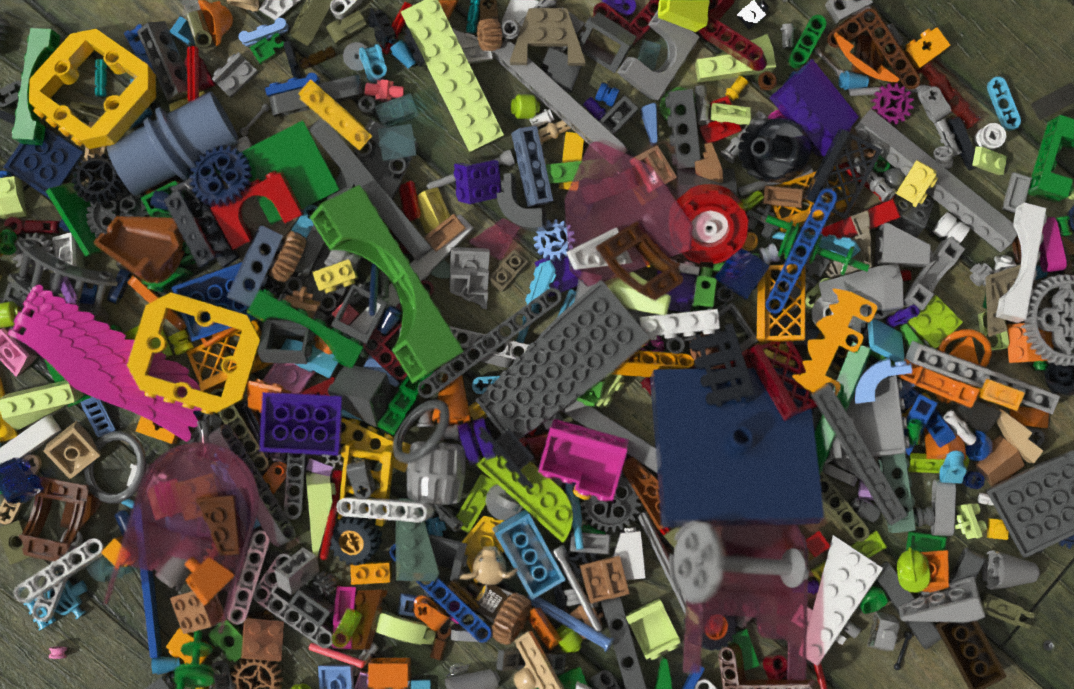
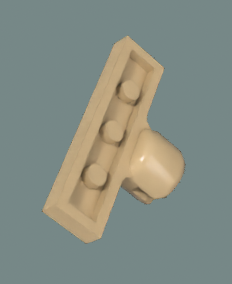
[514,631,564,689]

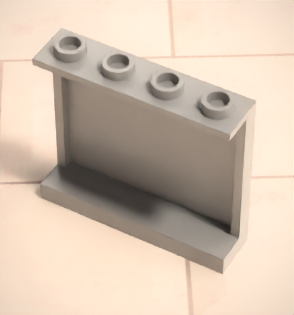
[826,375,909,461]

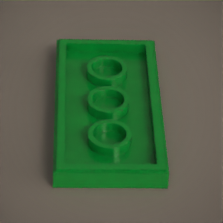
[46,183,104,257]

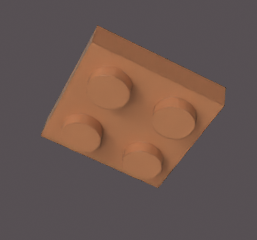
[241,618,284,662]

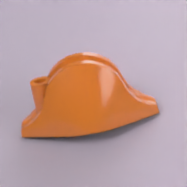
[198,0,233,47]

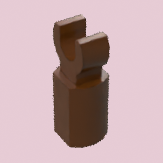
[430,627,451,660]

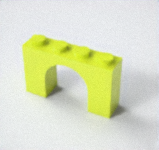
[658,0,710,32]

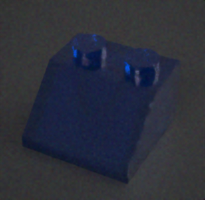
[714,249,770,300]
[0,457,43,503]

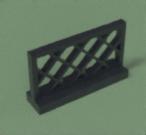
[803,128,882,219]

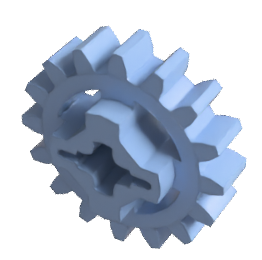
[533,219,576,262]

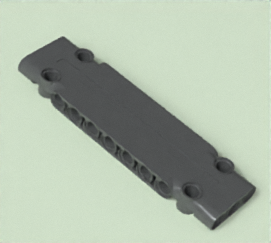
[278,119,419,327]

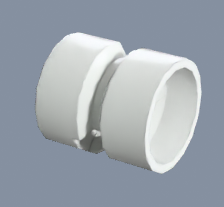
[974,123,1006,150]
[932,212,970,244]

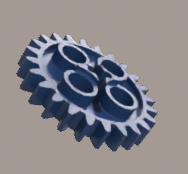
[189,145,253,208]

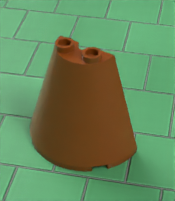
[94,216,185,284]

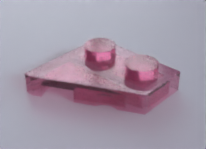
[469,218,520,261]

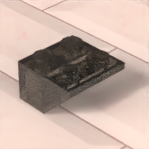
[949,397,1001,433]

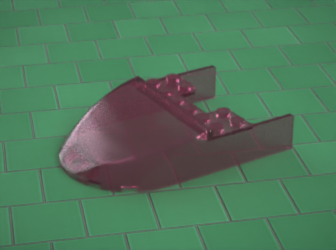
[104,442,259,634]
[683,524,808,680]

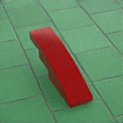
[820,199,901,238]

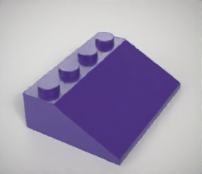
[770,59,859,156]
[260,392,342,455]

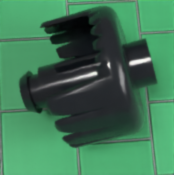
[738,118,811,183]

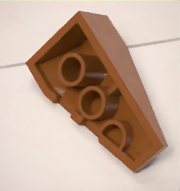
[622,456,663,530]

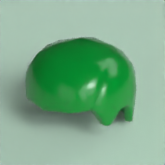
[859,586,888,614]

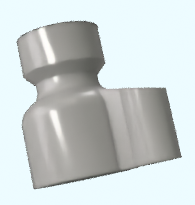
[324,250,361,269]

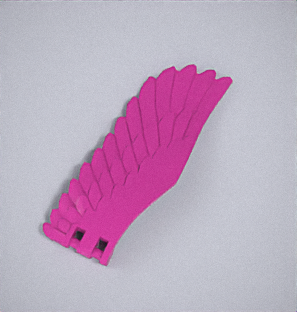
[7,285,202,442]

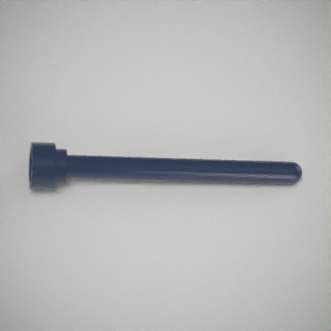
[369,263,379,316]

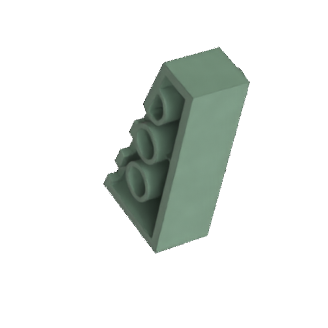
[395,498,439,581]

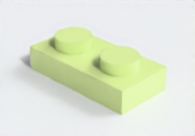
[711,103,751,125]
[972,147,1007,175]

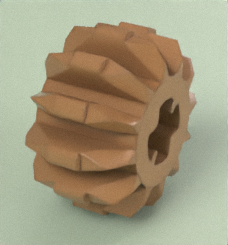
[477,18,503,51]

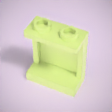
[625,598,681,660]

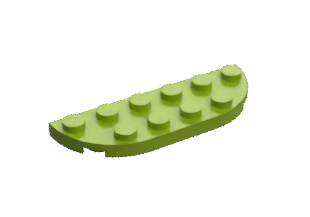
[476,456,573,543]

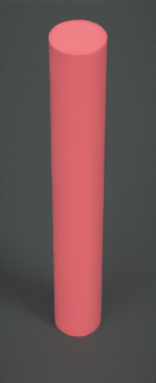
[309,643,365,668]

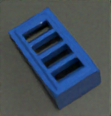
[925,409,956,447]

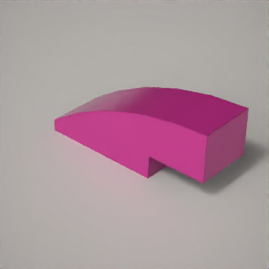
[332,586,356,649]

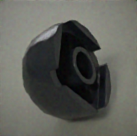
[1044,363,1074,397]

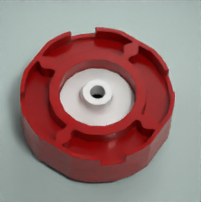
[669,184,748,264]

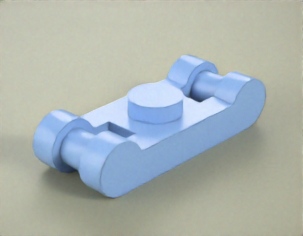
[239,18,289,47]

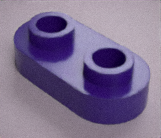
[601,0,636,17]

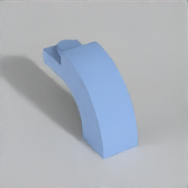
[855,358,912,404]

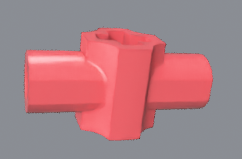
[365,80,404,102]

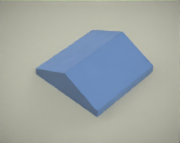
[318,664,354,689]

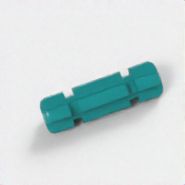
[466,0,480,34]
[95,59,107,97]

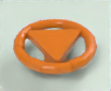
[937,329,992,378]

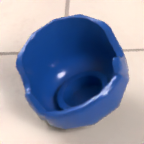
[965,431,993,461]

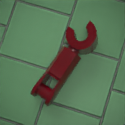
[4,217,60,236]

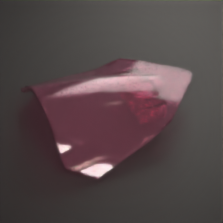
[565,141,693,287]

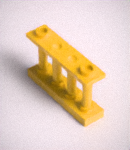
[298,79,372,151]
[337,440,394,526]

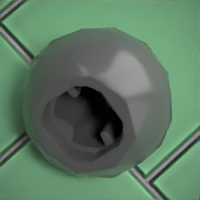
[882,168,906,192]

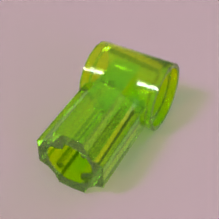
[331,608,363,648]

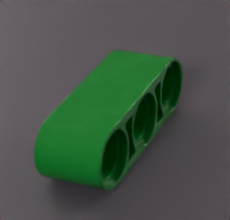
[788,15,826,69]

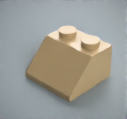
[43,420,100,479]

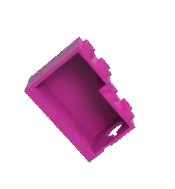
[538,419,629,501]

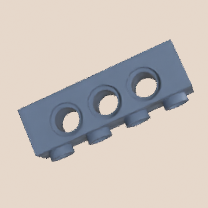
[511,126,553,208]
[227,226,283,307]

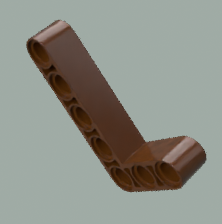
[828,6,920,89]
[718,642,821,689]

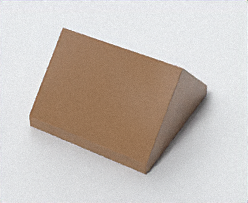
[972,435,1025,486]

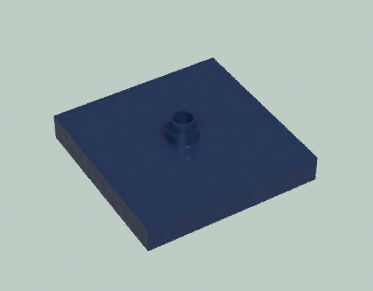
[650,368,824,528]

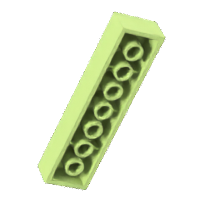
[401,0,504,153]

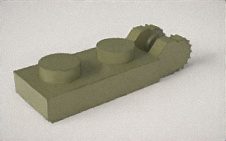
[982,593,1036,630]

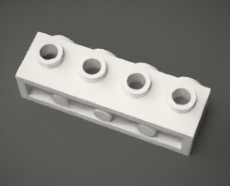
[638,309,720,340]

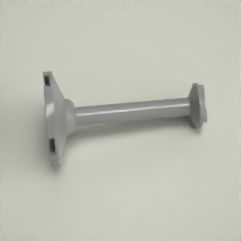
[669,521,809,603]

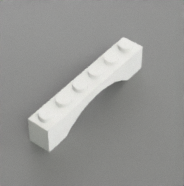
[996,203,1047,323]

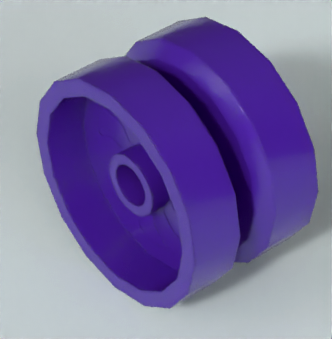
[457,417,496,466]

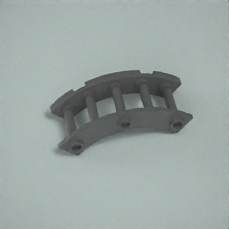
[8,239,118,322]

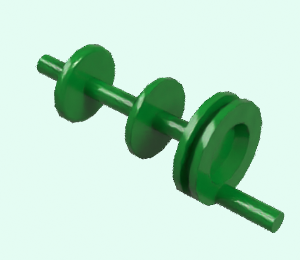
[766,215,870,276]
[174,629,215,689]

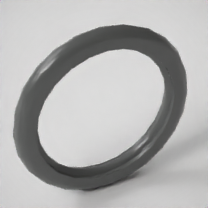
[393,399,450,463]
[84,431,147,504]

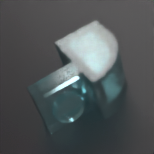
[86,549,130,582]

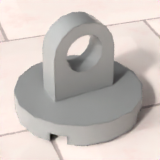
[485,484,523,520]

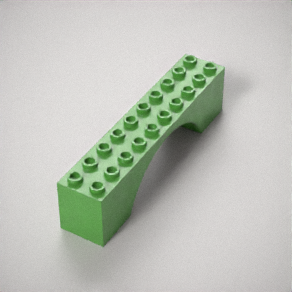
[310,185,463,383]

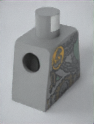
[867,611,899,651]

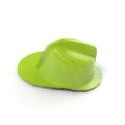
[897,547,930,593]

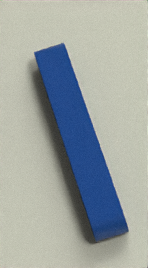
[766,189,837,313]
[390,544,492,643]

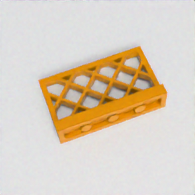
[771,166,855,233]
[757,264,806,343]
[187,320,274,393]

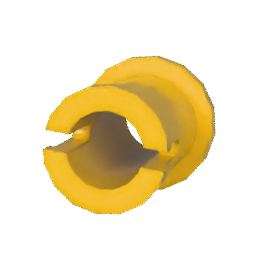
[725,76,748,101]

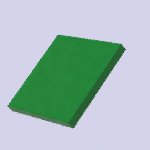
[240,120,340,225]

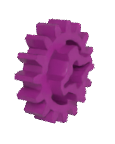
[871,83,913,125]

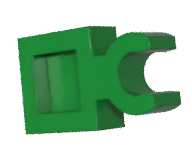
[249,33,284,65]

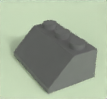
[677,169,737,199]

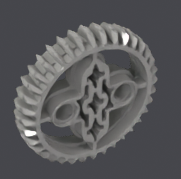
[1021,274,1074,366]

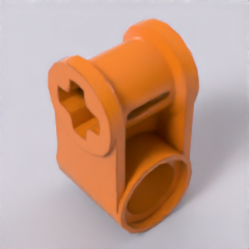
[414,595,450,631]

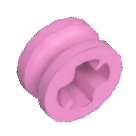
[49,646,67,659]

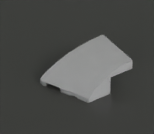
[450,247,490,309]

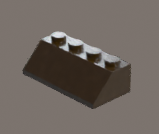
[935,620,1007,689]

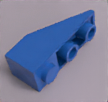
[903,394,938,455]

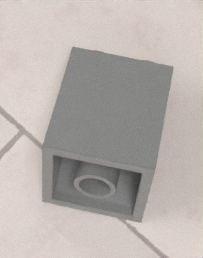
[874,223,933,268]

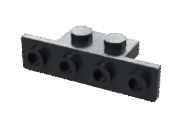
[478,426,534,489]

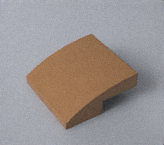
[580,556,629,604]

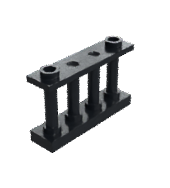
[164,190,240,268]

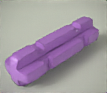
[60,276,78,304]

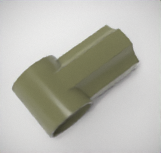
[186,10,212,50]
[326,10,367,45]

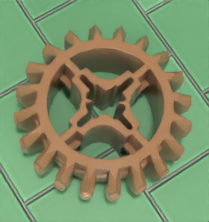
[268,231,306,282]
[491,593,532,645]
[231,658,283,689]

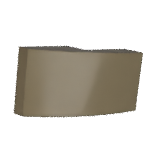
[488,249,528,293]

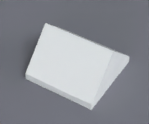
[52,233,84,273]

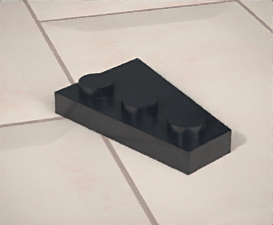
[756,306,821,347]

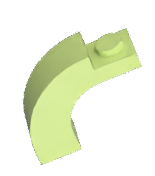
[375,610,437,645]

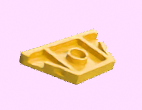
[462,515,505,584]

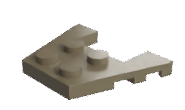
[510,8,585,66]
[809,210,873,279]
[985,265,1052,337]

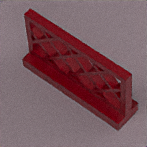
[746,341,817,421]

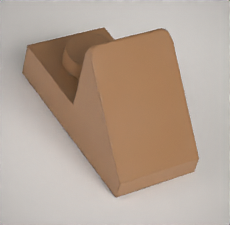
[695,142,723,183]

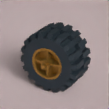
[330,516,382,566]

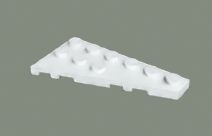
[801,535,883,666]

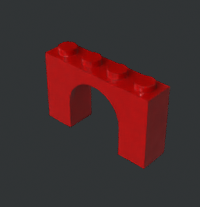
[211,170,304,249]

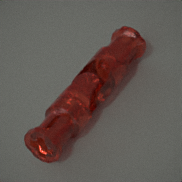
[918,60,981,129]

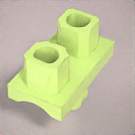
[954,503,987,539]

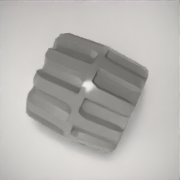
[407,441,465,505]

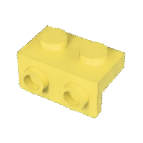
[313,260,359,294]

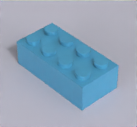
[492,509,565,599]

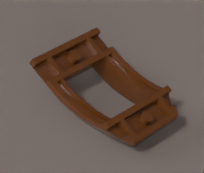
[595,221,683,302]
[19,476,89,562]

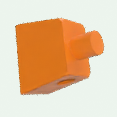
[184,556,235,606]

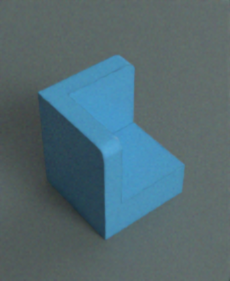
[169,16,201,46]

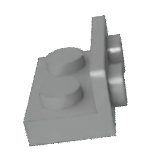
[212,52,258,98]

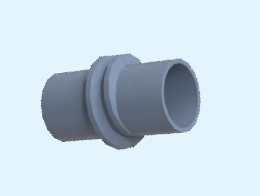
[107,91,239,196]

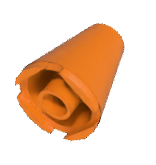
[432,371,471,425]

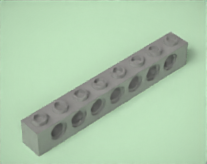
[905,341,1060,414]

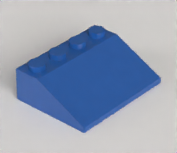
[171,262,257,342]

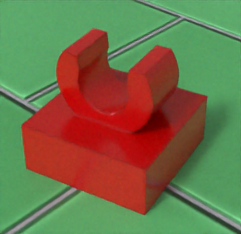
[803,531,831,558]

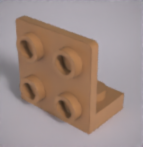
[170,591,226,634]

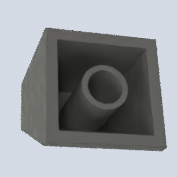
[328,365,393,427]

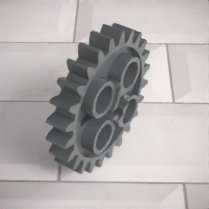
[86,188,150,238]
[580,471,641,532]

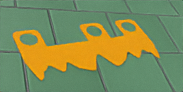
[792,288,877,396]

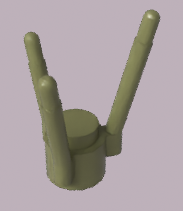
[68,101,106,127]

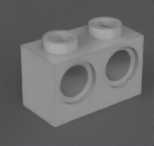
[825,0,873,25]

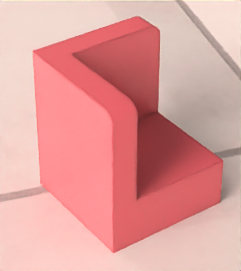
[332,303,360,326]

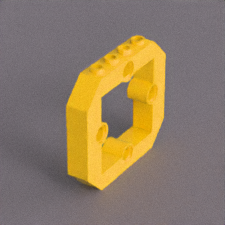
[29,29,156,149]
[127,292,260,415]

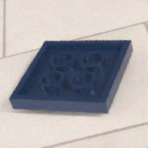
[3,127,85,199]

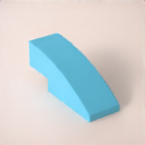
[280,339,339,379]

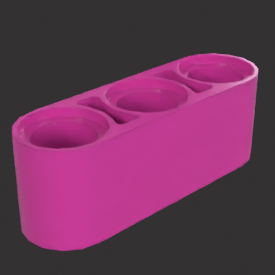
[1038,217,1067,272]

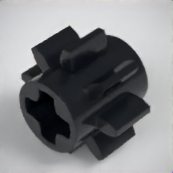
[259,275,281,296]

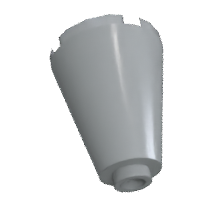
[149,536,202,591]
[982,550,1040,590]
[444,669,500,689]

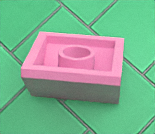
[0,328,39,377]

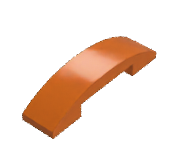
[834,32,899,82]
[897,359,979,408]

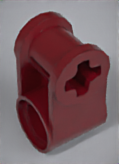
[185,57,215,93]

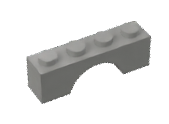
[903,237,965,311]

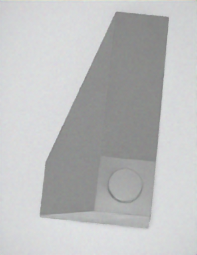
[818,264,903,311]
[899,576,985,622]

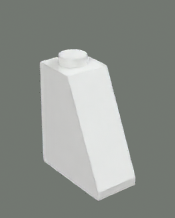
[612,527,645,580]

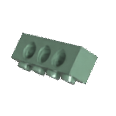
[878,454,918,533]

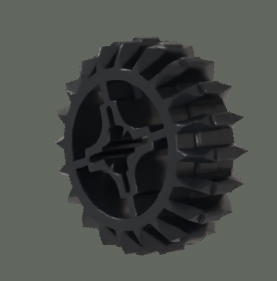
[72,153,125,205]

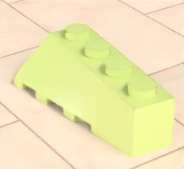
[695,34,776,83]
[0,380,83,431]

